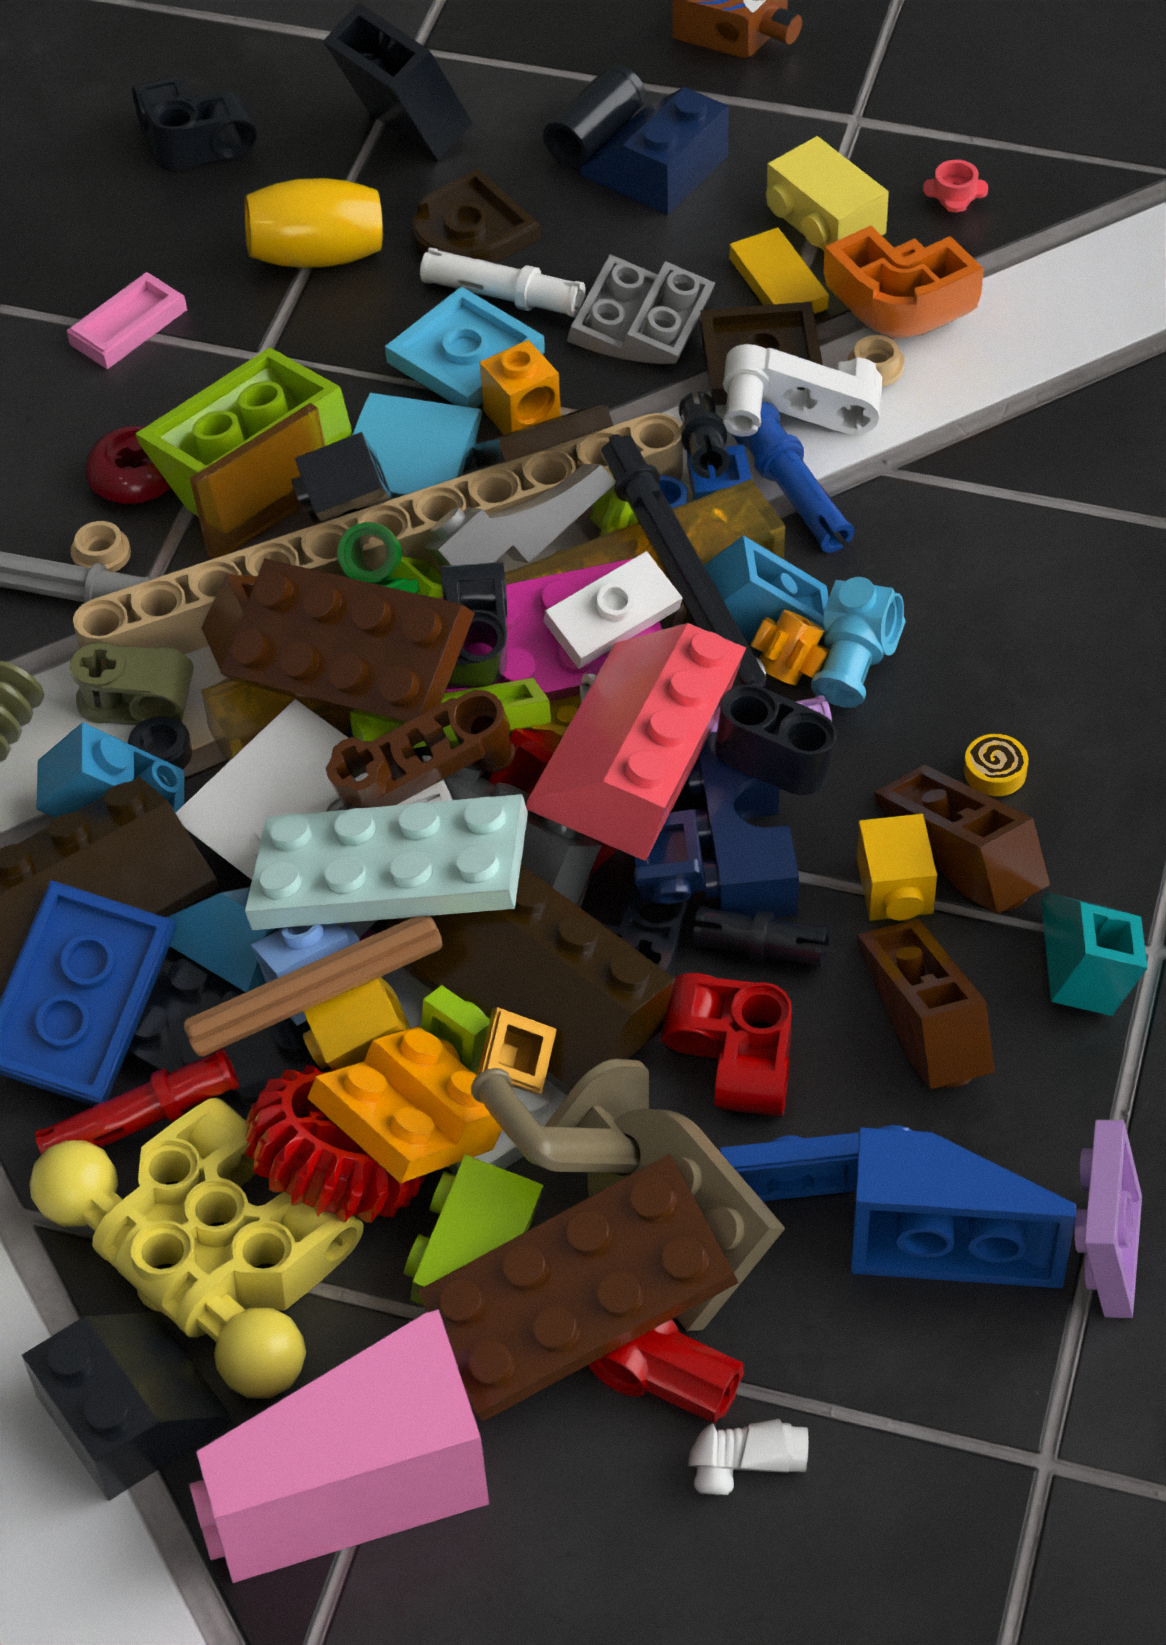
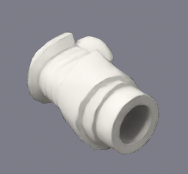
[688,1419,808,1495]

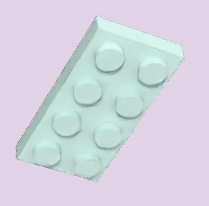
[245,794,528,930]

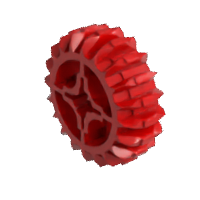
[245,1065,427,1223]

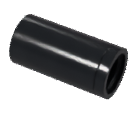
[543,64,646,168]

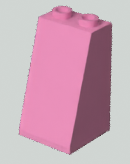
[189,1309,489,1583]

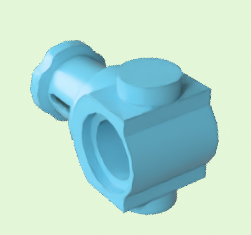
[811,577,906,708]

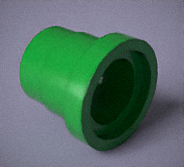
[337,522,402,583]

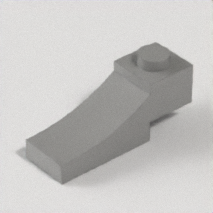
[424,464,616,566]

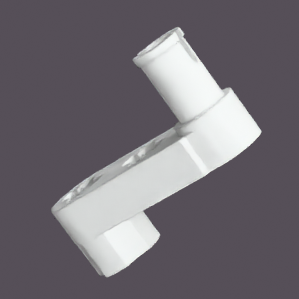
[723,344,882,437]

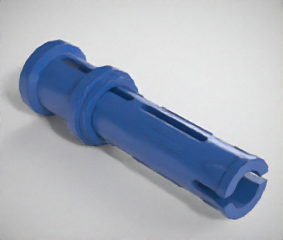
[732,402,855,553]

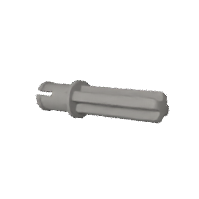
[0,551,154,603]

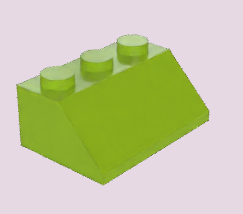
[135,347,353,531]

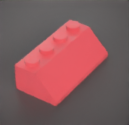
[526,623,746,861]

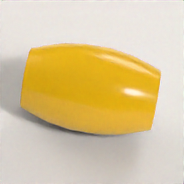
[244,178,382,268]

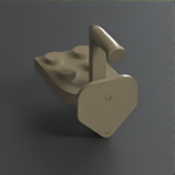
[471,1059,785,1331]

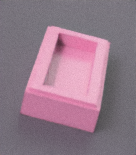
[66,272,187,369]

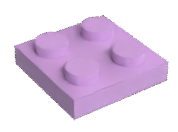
[1074,1120,1142,1318]

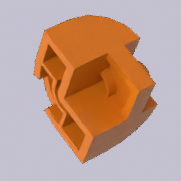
[824,226,984,339]

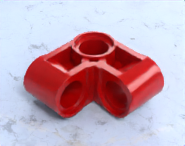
[660,973,792,1117]

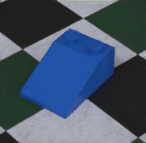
[851,1125,1076,1288]

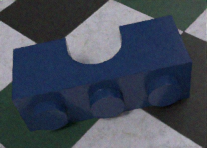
[686,731,799,918]

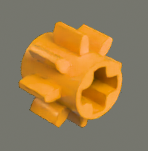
[750,610,830,686]

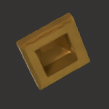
[477,1007,557,1095]

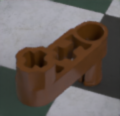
[325,690,516,809]

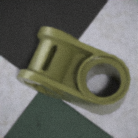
[70,642,194,725]

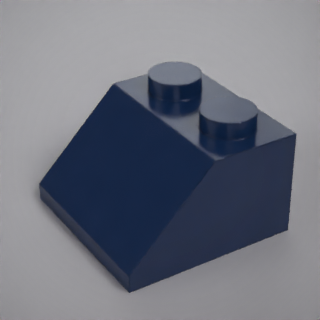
[581,87,729,215]

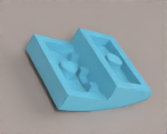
[353,393,482,499]

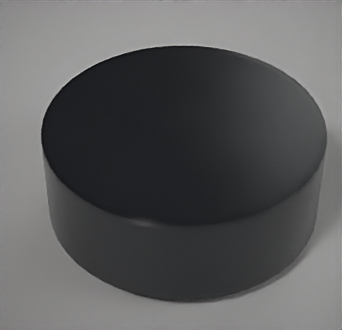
[128,716,193,769]

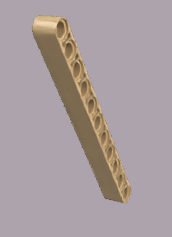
[73,413,683,671]

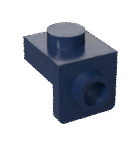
[634,809,706,905]

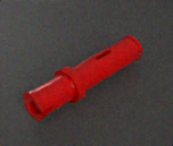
[35,1048,240,1155]

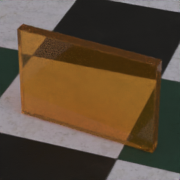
[189,403,325,559]

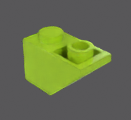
[403,1155,543,1305]

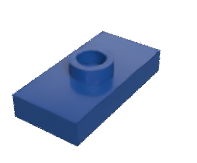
[720,1133,859,1201]

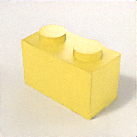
[766,136,889,251]

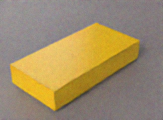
[729,228,829,314]

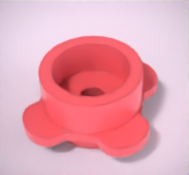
[923,160,988,212]

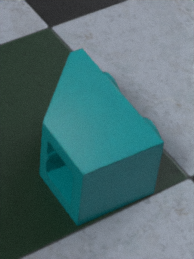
[1041,892,1148,1016]

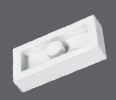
[543,551,683,669]

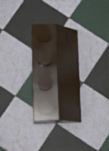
[0,776,220,999]
[381,864,675,1096]

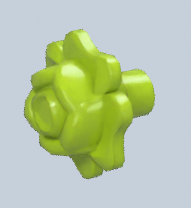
[589,485,643,543]

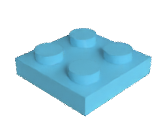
[385,286,545,408]

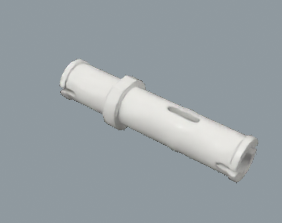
[420,248,586,317]

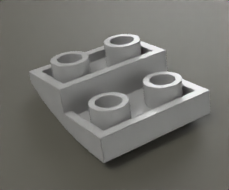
[567,254,716,364]

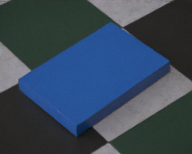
[0,880,177,1106]

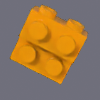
[307,1026,502,1183]

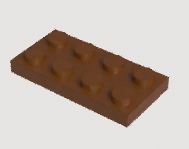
[220,558,475,725]
[418,1154,739,1421]

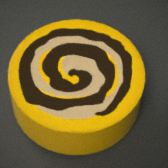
[964,734,1028,796]

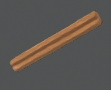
[184,916,443,1056]

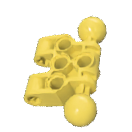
[29,1097,364,1398]

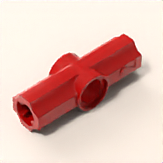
[589,1319,744,1424]

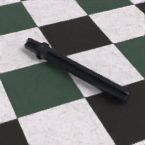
[601,434,766,688]

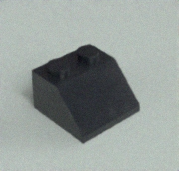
[22,1313,232,1502]

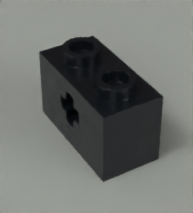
[291,432,393,522]

